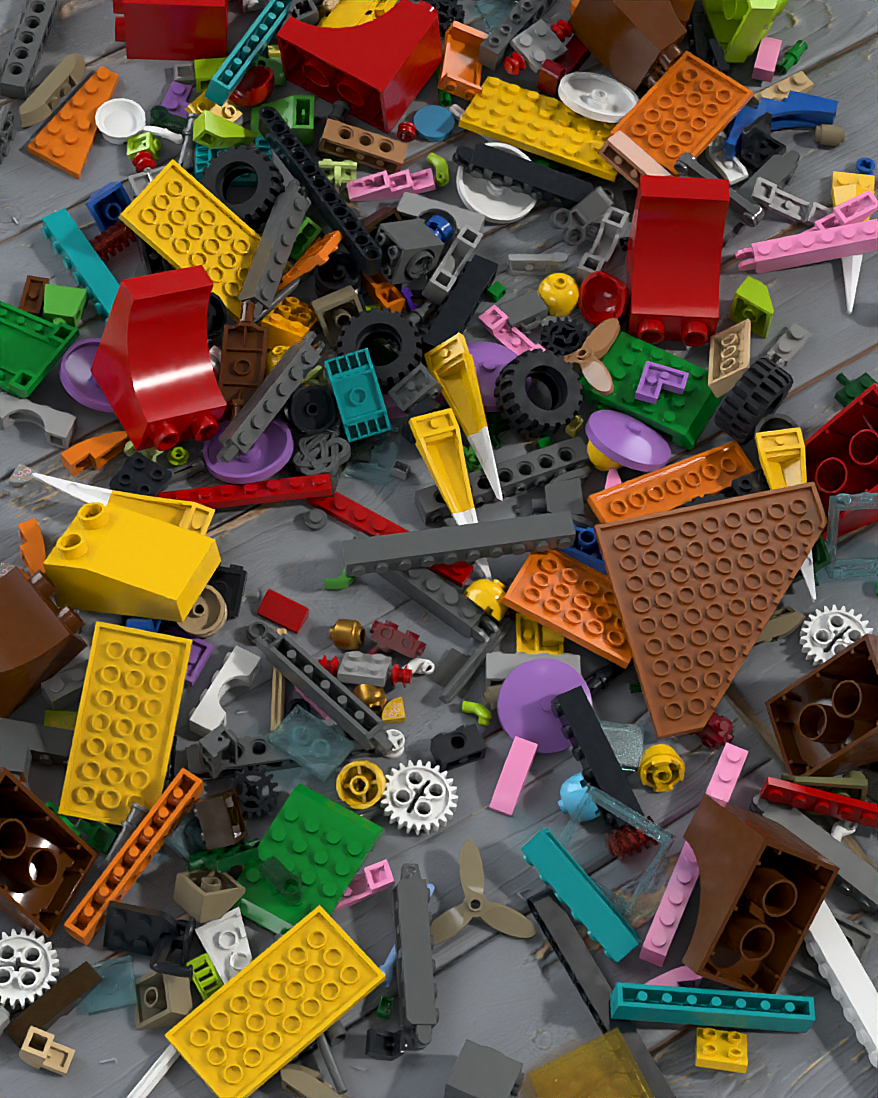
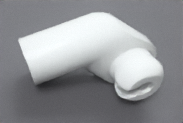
[402,658,435,675]
[830,820,858,842]

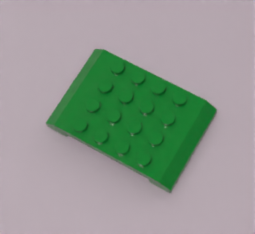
[0,301,80,399]
[579,331,726,451]
[229,784,384,935]

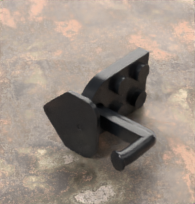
[103,900,196,980]

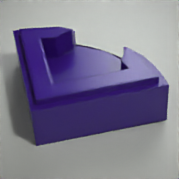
[400,287,418,314]

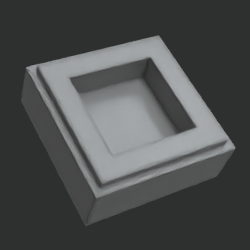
[173,63,195,84]

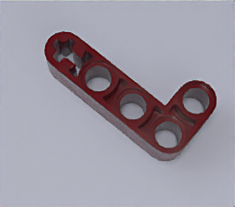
[537,35,591,98]

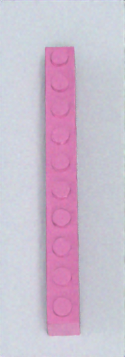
[639,742,749,967]

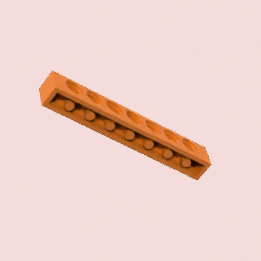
[64,768,204,947]

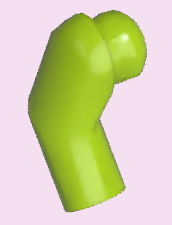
[461,700,492,726]

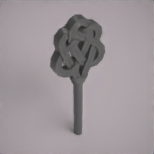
[293,413,351,478]

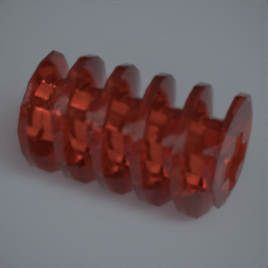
[89,221,136,261]
[604,816,658,860]

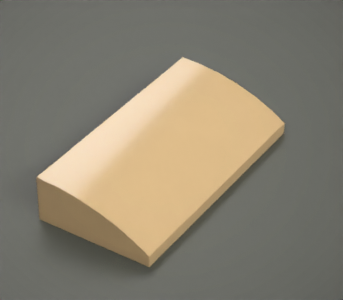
[708,318,751,398]

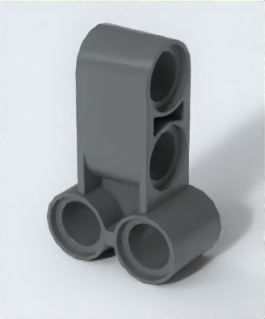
[549,186,613,246]

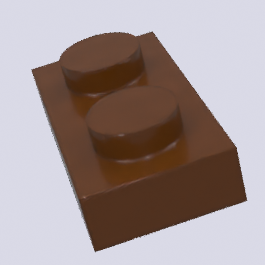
[18,275,50,317]

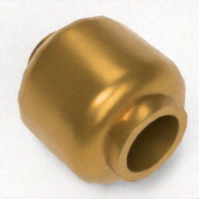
[329,619,366,650]
[353,684,387,714]

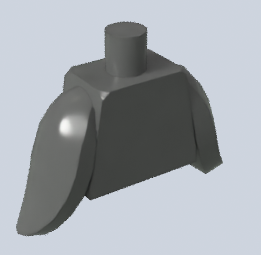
[532,464,596,529]

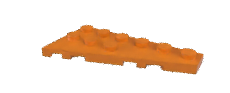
[27,66,119,180]

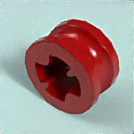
[397,122,416,142]

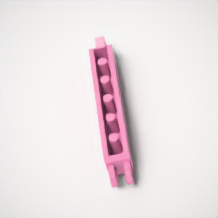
[735,219,878,274]

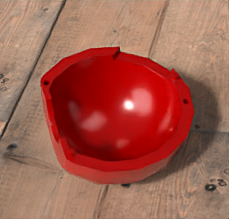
[229,66,275,108]
[578,271,629,326]

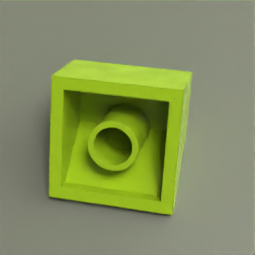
[729,276,774,339]

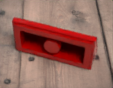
[257,589,309,634]

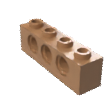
[318,118,408,174]

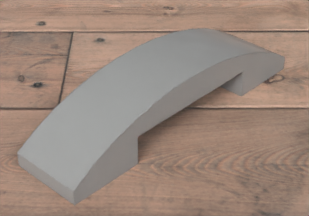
[751,177,832,227]

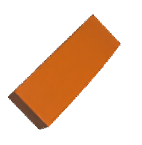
[362,271,406,313]
[60,431,130,477]
[18,517,47,576]

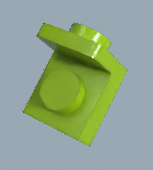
[127,131,161,160]

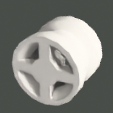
[382,729,405,759]

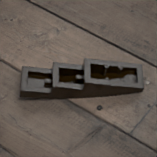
[4,961,103,1049]

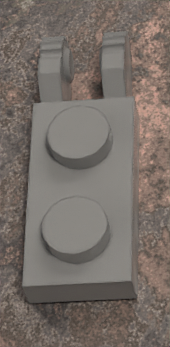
[507,252,568,275]
[764,323,812,368]

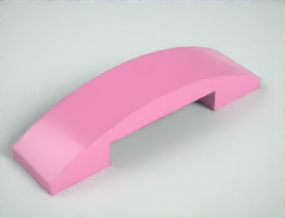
[478,304,545,355]
[335,859,395,911]

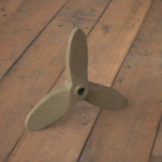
[430,840,536,946]

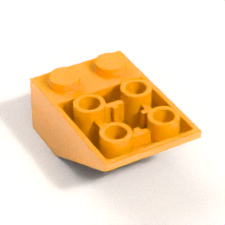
[261,296,319,350]

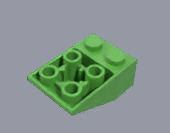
[250,95,314,145]

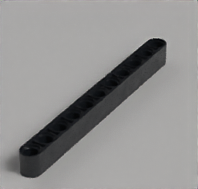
[258,106,382,275]
[527,888,676,1098]

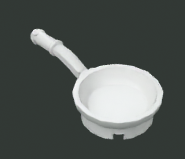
[95,98,184,145]

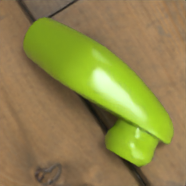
[426,152,450,187]

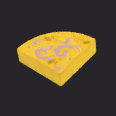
[382,697,405,724]

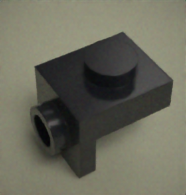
[365,1028,407,1061]

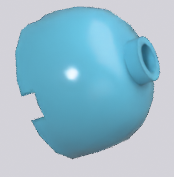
[557,772,601,821]

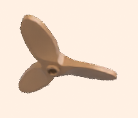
[563,318,620,395]

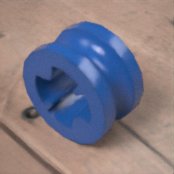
[855,158,875,175]

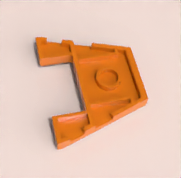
[276,230,343,292]

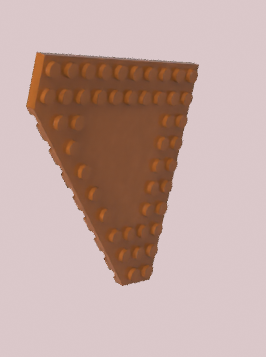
[594,481,828,740]

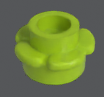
[167,447,189,468]

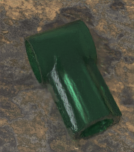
[150,105,187,135]
[258,856,304,904]

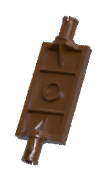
[218,301,269,423]

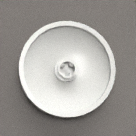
[558,72,639,123]
[456,142,537,224]

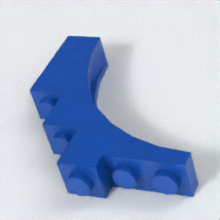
[722,90,838,161]

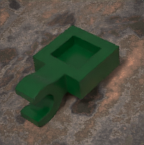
[75,818,120,855]

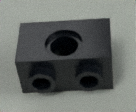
[430,724,486,773]

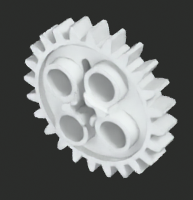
[799,605,873,667]
[380,760,458,835]
[0,929,60,1010]

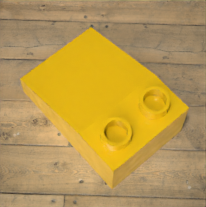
[43,502,221,622]

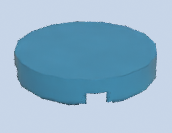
[413,105,455,142]

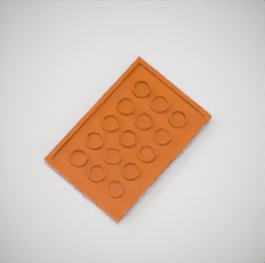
[610,50,753,177]
[501,548,632,669]

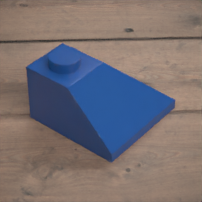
[85,182,131,241]

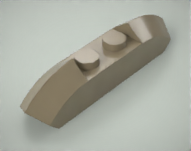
[19,53,85,128]
[756,606,806,643]
[280,1064,350,1098]

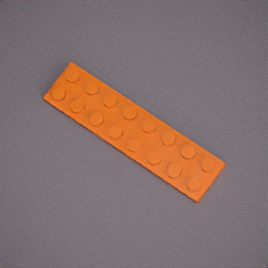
[587,440,756,524]

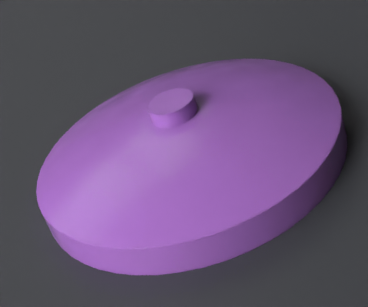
[59,338,114,412]
[467,342,531,412]
[585,410,671,472]
[203,417,294,484]
[497,658,592,754]

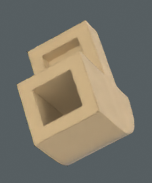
[19,1026,75,1076]

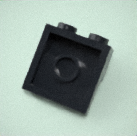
[197,563,248,617]

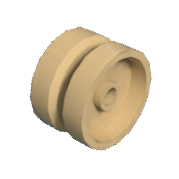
[177,585,228,638]

